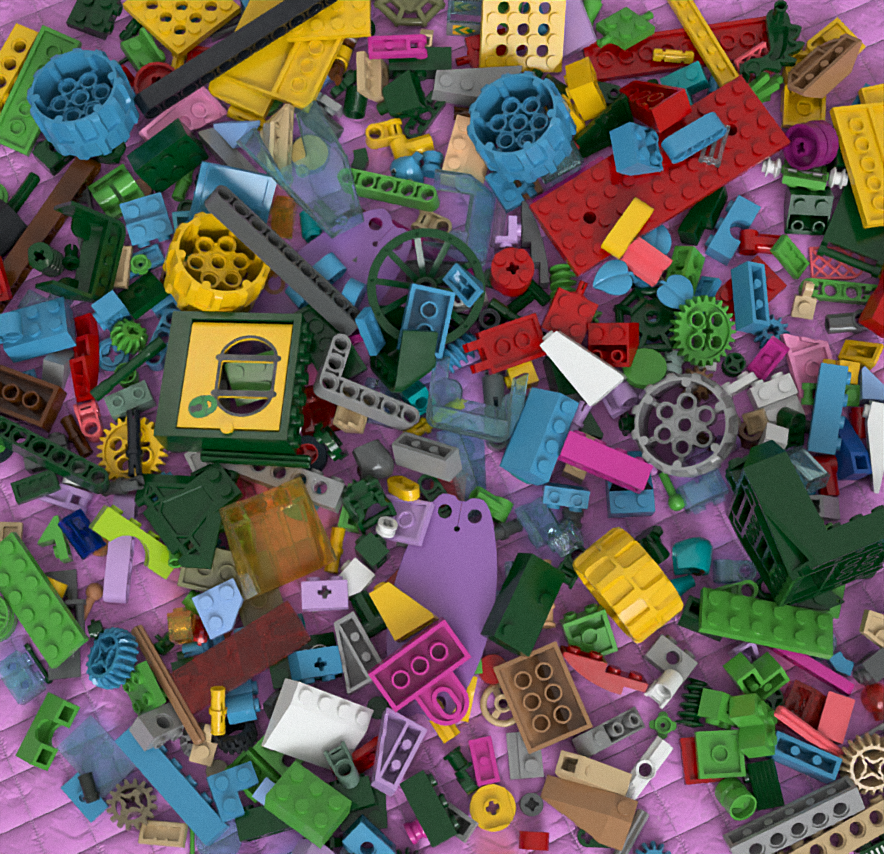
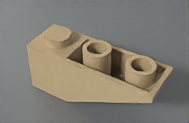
[555,750,632,797]

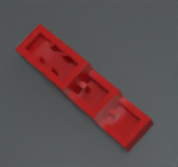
[69,313,100,403]

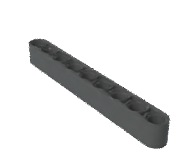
[205,185,360,336]

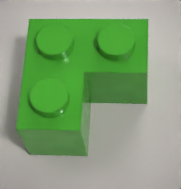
[723,652,790,701]
[729,693,778,758]

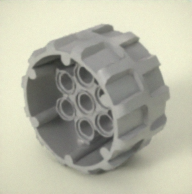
[631,372,741,478]

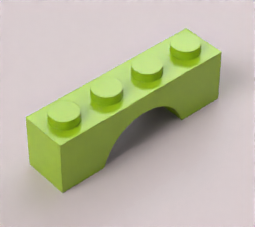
[89,504,174,579]

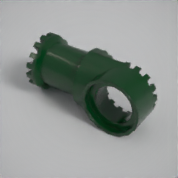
[443,746,478,796]

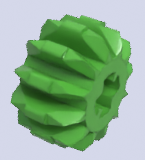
[109,318,149,356]

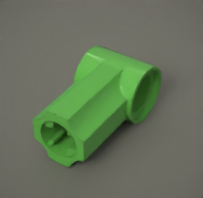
[468,486,514,523]

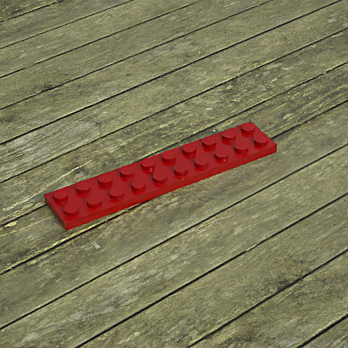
[582,16,769,82]

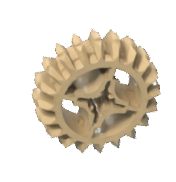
[839,733,884,796]

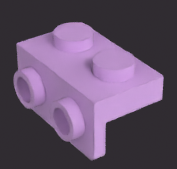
[494,216,521,255]

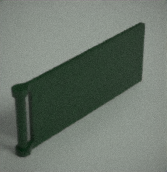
[816,178,884,279]

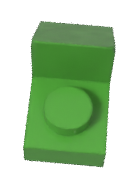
[37,515,73,563]

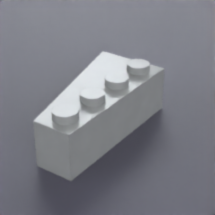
[431,66,522,107]

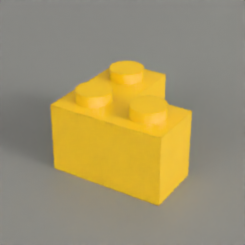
[563,57,607,122]

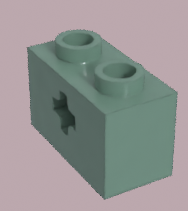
[104,380,157,423]

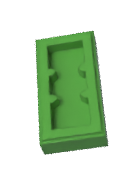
[770,234,810,279]

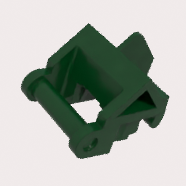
[341,475,397,535]

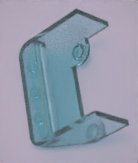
[422,169,496,267]
[426,356,529,443]

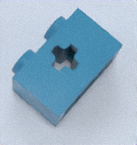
[287,645,343,685]

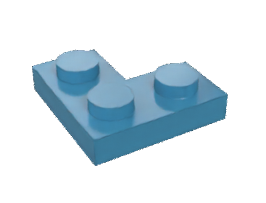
[206,761,259,823]

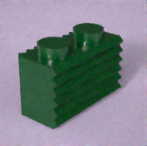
[742,759,785,811]

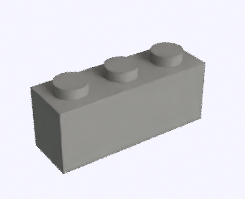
[392,431,462,482]

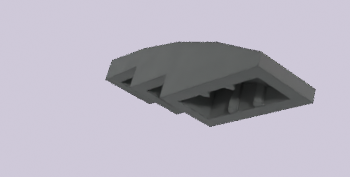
[521,201,549,289]

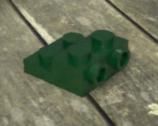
[66,0,123,40]

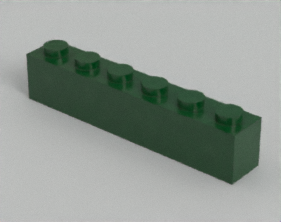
[235,773,378,843]

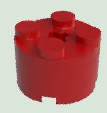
[489,248,534,297]

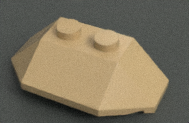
[259,104,295,192]

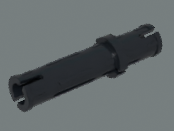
[126,409,144,477]

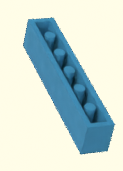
[114,726,230,846]

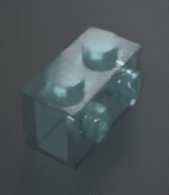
[0,650,46,705]

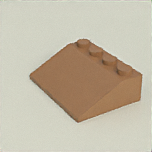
[493,641,593,754]

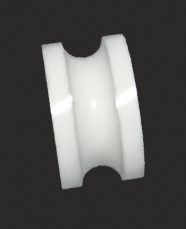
[375,516,398,538]

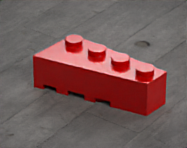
[619,80,692,133]

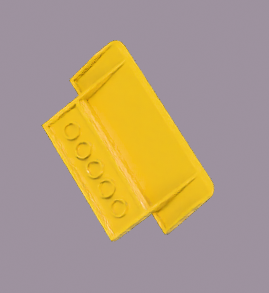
[208,0,345,120]
[829,83,884,228]

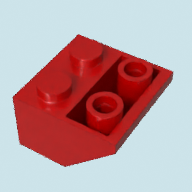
[588,323,639,367]

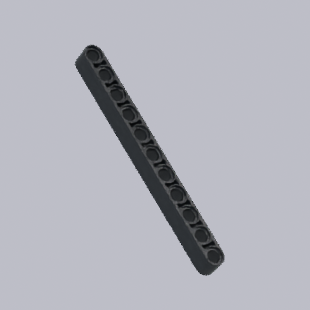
[134,0,337,119]

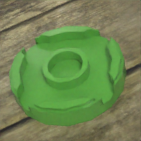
[623,348,667,389]

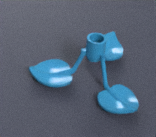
[593,225,694,310]

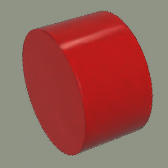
[478,654,506,685]
[518,831,550,851]

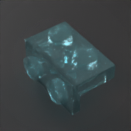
[514,496,564,549]

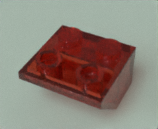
[776,679,826,739]

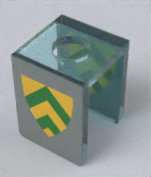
[446,0,482,37]

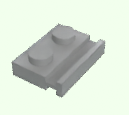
[506,732,544,780]

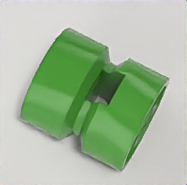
[715,777,757,821]

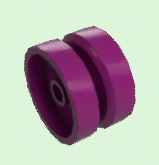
[783,120,839,170]

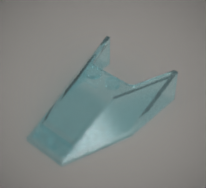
[236,100,364,239]

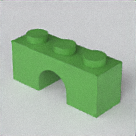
[15,692,80,771]

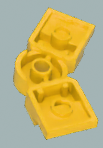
[780,17,866,129]

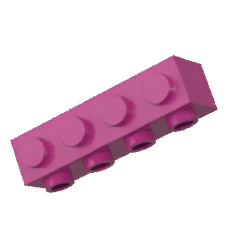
[557,430,653,494]

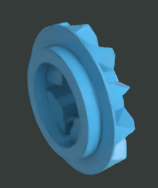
[99,338,130,372]

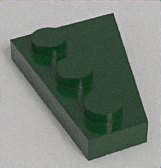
[573,93,634,159]

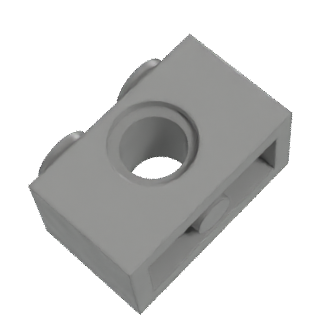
[643,634,698,685]
[129,702,184,751]

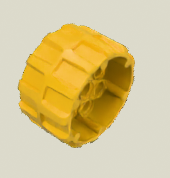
[162,212,271,313]
[572,527,684,643]

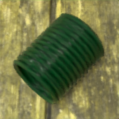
[342,85,368,120]

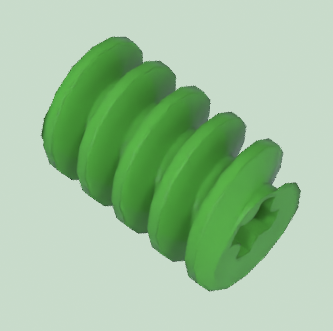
[549,264,577,304]

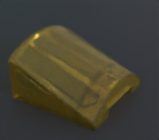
[219,476,337,601]

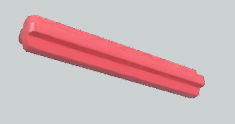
[774,705,844,757]

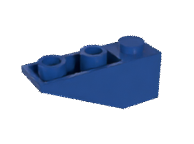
[835,417,872,481]

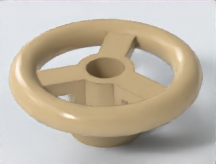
[480,683,516,727]

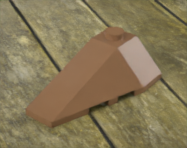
[540,775,638,851]

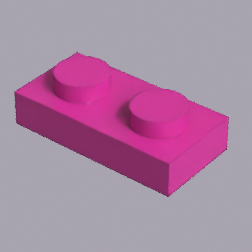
[746,335,790,381]
[468,736,500,786]

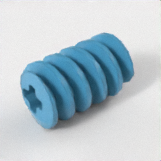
[436,331,478,374]

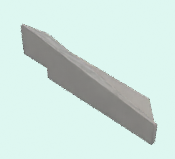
[198,128,272,215]

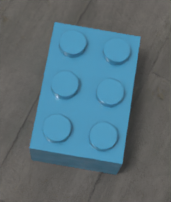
[396,283,456,358]
[3,297,77,363]

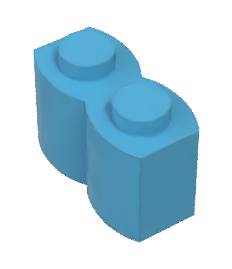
[224,675,261,725]

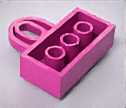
[367,617,471,726]

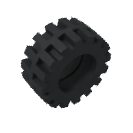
[215,717,258,755]

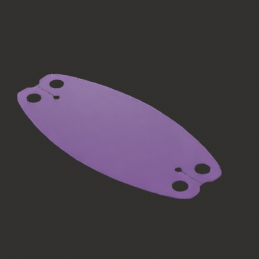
[229,209,412,363]
[387,493,497,721]

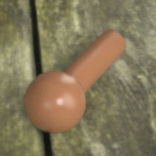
[84,583,103,621]

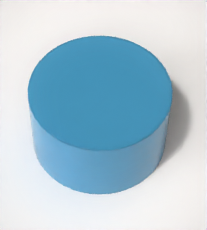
[342,278,367,308]

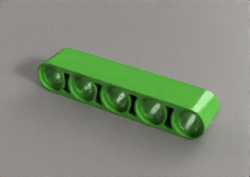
[338,168,440,212]

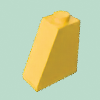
[369,582,439,643]

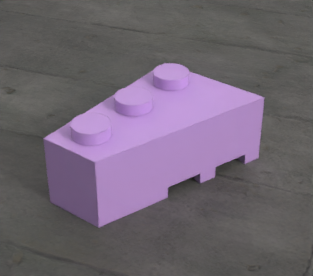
[371,707,428,797]

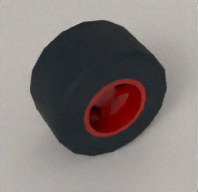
[297,435,328,472]

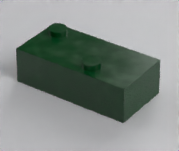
[480,553,566,657]

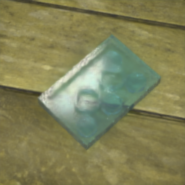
[56,715,136,799]

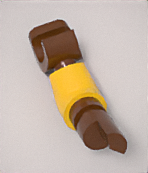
[328,38,359,86]

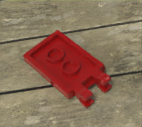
[462,312,547,375]

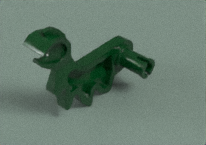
[739,0,805,84]

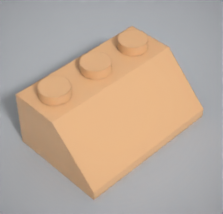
[441,115,488,192]

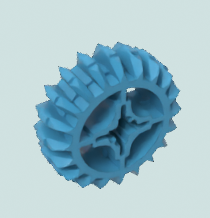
[86,627,139,690]

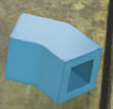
[826,651,854,677]

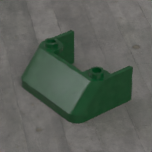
[35,201,126,303]
[370,305,438,393]

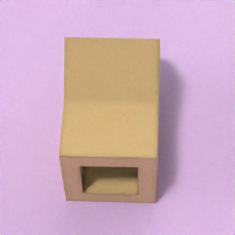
[420,29,434,47]

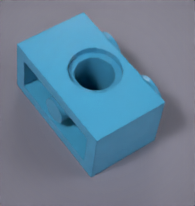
[342,814,396,854]

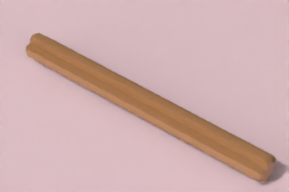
[131,625,206,745]

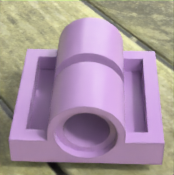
[602,367,646,419]

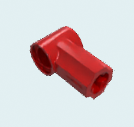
[739,229,781,256]
[810,454,840,497]

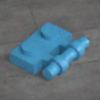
[485,171,537,214]

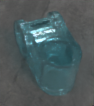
[713,559,757,584]

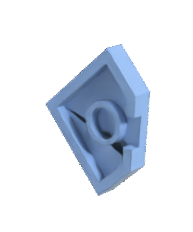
[192,578,244,640]

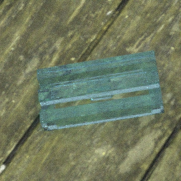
[698,124,730,168]

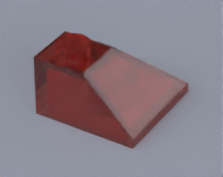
[301,385,341,436]

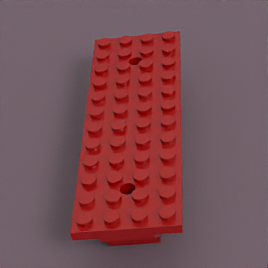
[529,75,790,278]

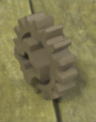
[106,778,158,831]

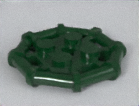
[613,286,681,353]

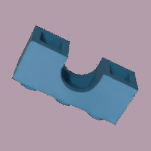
[705,195,761,266]

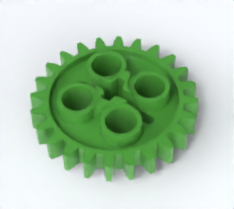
[669,295,736,367]

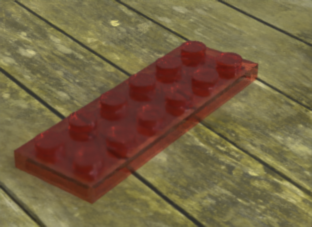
[170,600,312,714]

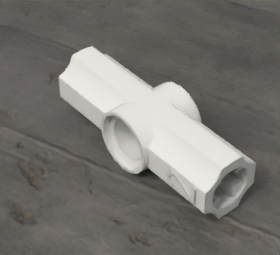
[626,736,674,800]

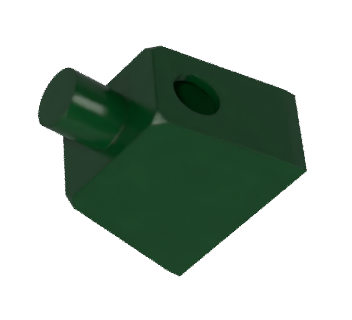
[376,70,429,120]

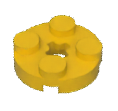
[469,784,516,832]

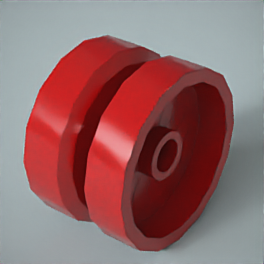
[134,62,175,95]

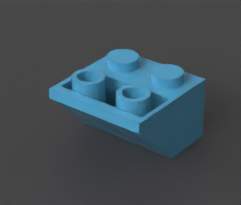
[609,122,663,176]

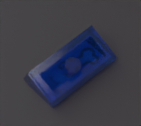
[58,508,106,560]

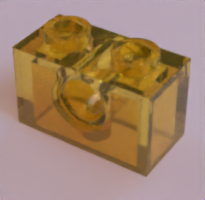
[167,607,197,645]

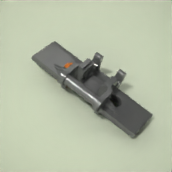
[45,569,88,680]

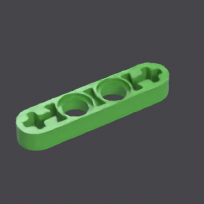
[798,278,878,305]

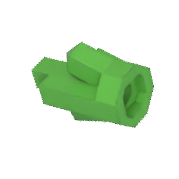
[748,71,784,103]

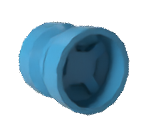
[421,151,444,179]

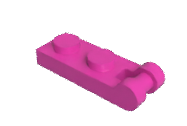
[368,34,428,59]

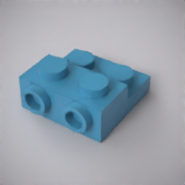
[119,192,174,249]
[542,482,590,512]

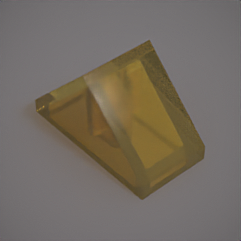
[271,195,298,239]

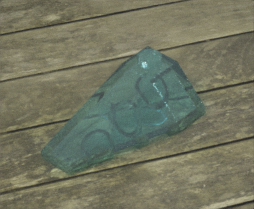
[436,423,486,519]

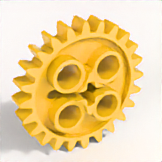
[96,415,168,481]

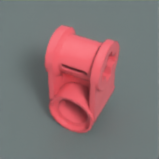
[73,399,105,443]

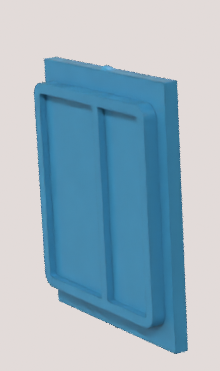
[187,161,278,224]

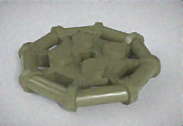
[373,0,446,28]

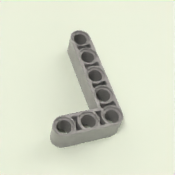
[313,334,420,431]

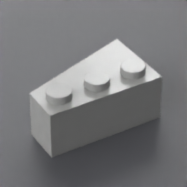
[334,611,382,696]

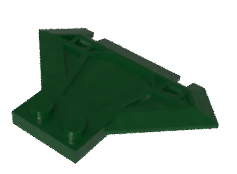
[134,461,244,569]

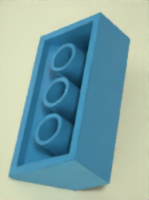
[499,387,579,486]

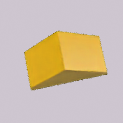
[838,339,884,370]

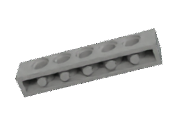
[212,463,347,513]
[722,775,865,854]

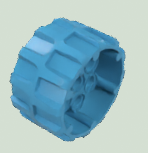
[27,47,139,160]
[467,71,576,183]

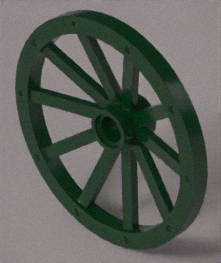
[367,228,485,344]

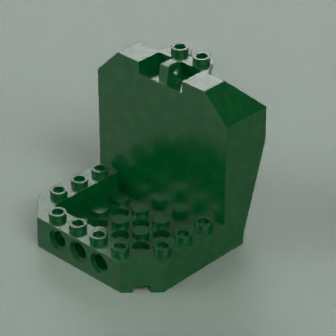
[725,440,884,607]

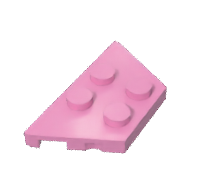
[780,333,833,415]

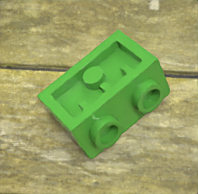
[120,27,166,72]

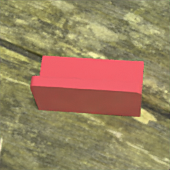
[619,237,673,287]
[817,691,855,745]

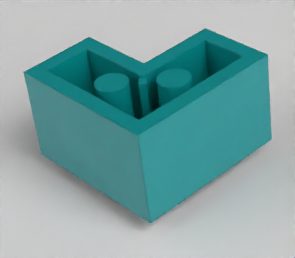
[660,61,711,106]

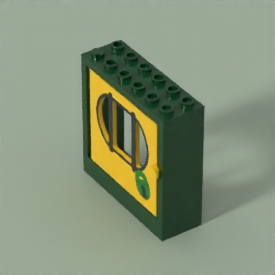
[153,311,314,454]

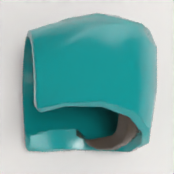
[672,537,713,576]

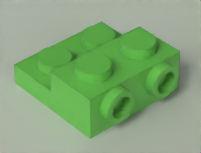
[559,603,618,656]

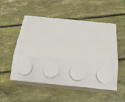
[261,678,374,770]

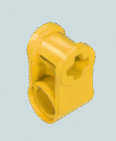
[365,118,406,149]

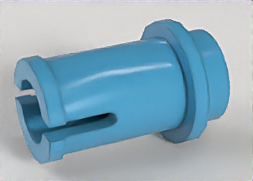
[182,639,213,658]

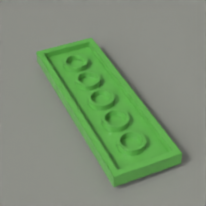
[0,25,82,157]
[0,532,89,668]
[698,587,833,659]

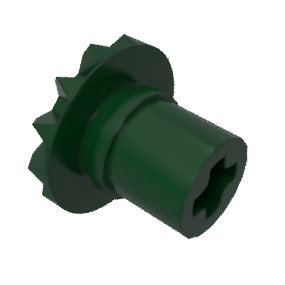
[635,525,670,565]

